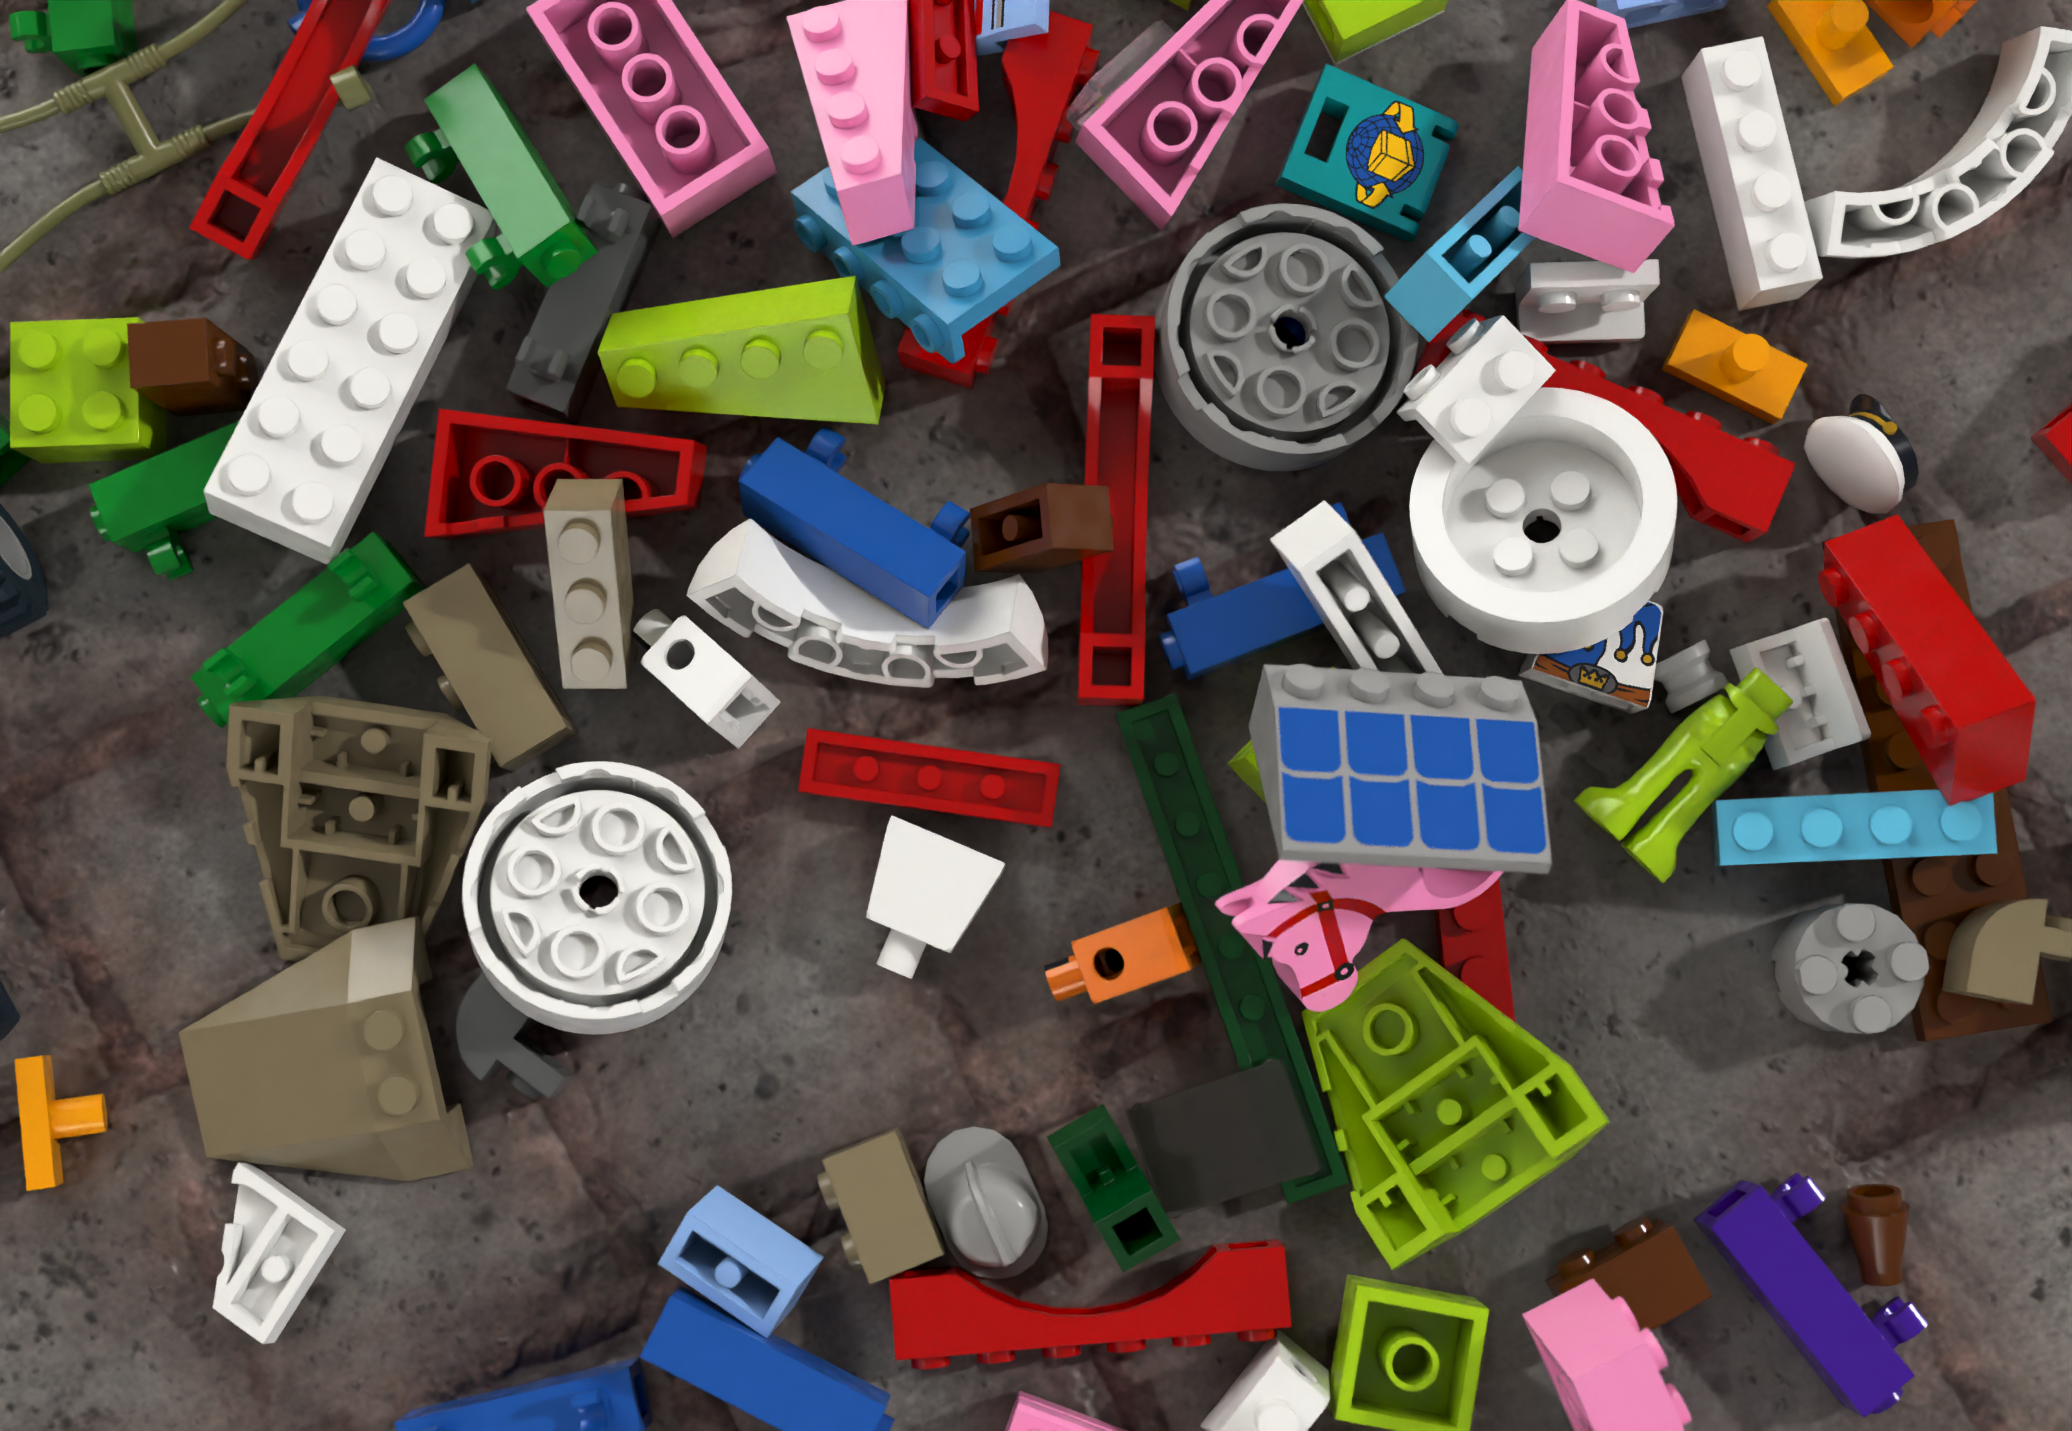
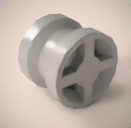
[1654,639,1728,713]

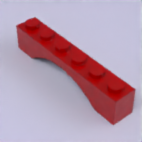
[189,0,393,260]
[897,10,1100,389]
[1409,309,1796,543]
[1077,314,1155,707]
[889,1239,1292,1369]

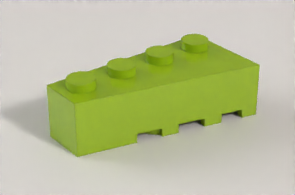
[598,276,886,425]

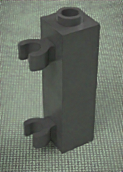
[505,182,662,425]

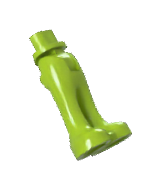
[1573,667,1793,884]

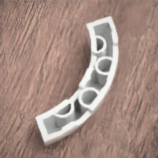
[1804,26,2072,259]
[687,518,1048,688]

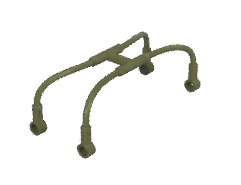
[0,0,373,274]

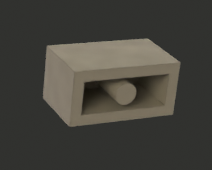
[817,1126,946,1285]

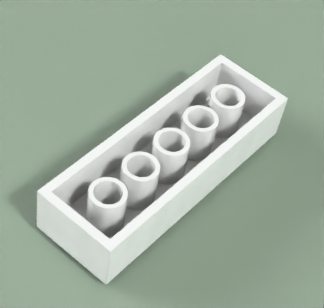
[203,157,496,564]

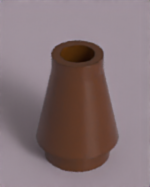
[1841,1184,1910,1286]

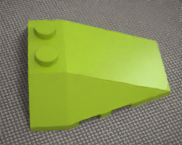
[1301,938,1610,1270]

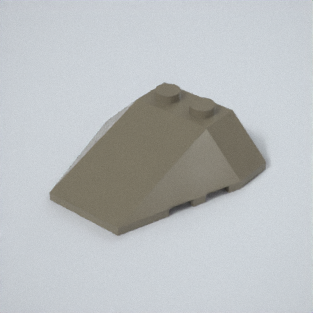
[226,695,492,962]
[178,915,474,1181]

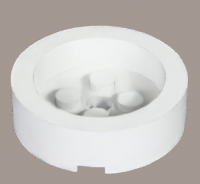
[1409,387,1677,654]
[462,761,732,1035]

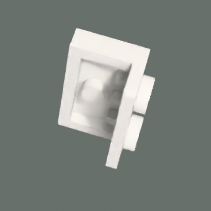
[1396,315,1556,465]
[1729,618,1871,770]

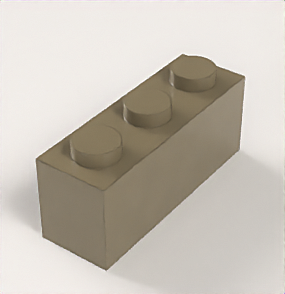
[543,479,638,689]
[403,563,579,772]

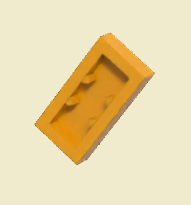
[1767,0,1894,107]
[1661,309,1808,425]
[14,1055,108,1191]

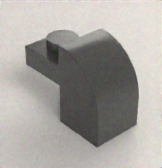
[455,971,577,1100]

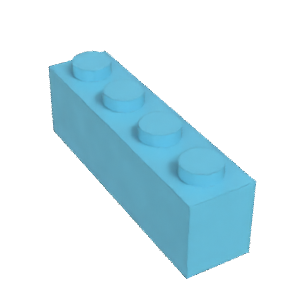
[1711,789,1997,866]

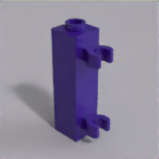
[1693,1173,1929,1418]

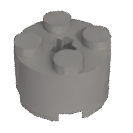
[1772,903,1929,1034]

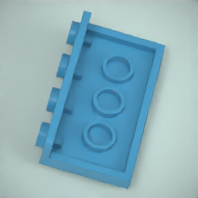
[790,135,1061,364]

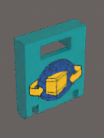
[1275,63,1459,241]

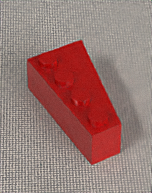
[424,409,707,540]
[1818,514,2036,807]

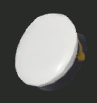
[1804,394,1919,514]

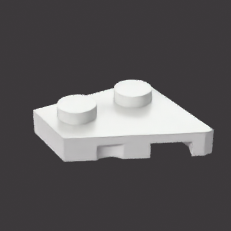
[213,1163,346,1344]

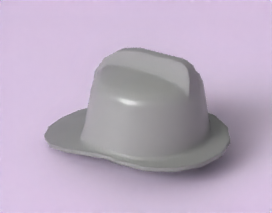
[924,1126,1048,1280]

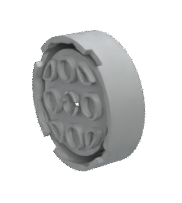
[1154,203,1418,472]

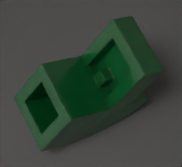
[1047,1104,1181,1273]

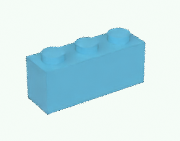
[1383,166,1536,342]

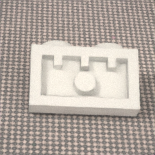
[1515,259,1660,344]

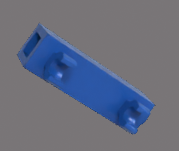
[738,426,971,629]
[1158,502,1406,681]
[640,1286,895,1431]
[394,1357,653,1431]

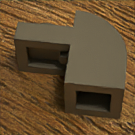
[1942,899,2072,1005]

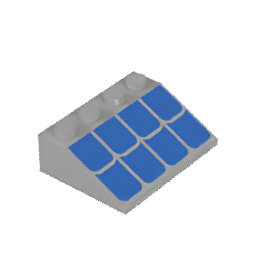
[1248,664,1552,874]

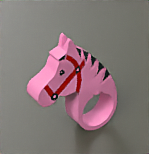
[1215,859,1503,1012]

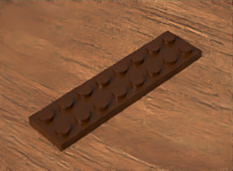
[1822,519,2053,1042]

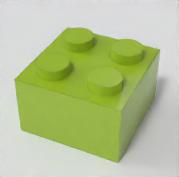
[10,317,166,463]
[1327,1274,1489,1431]

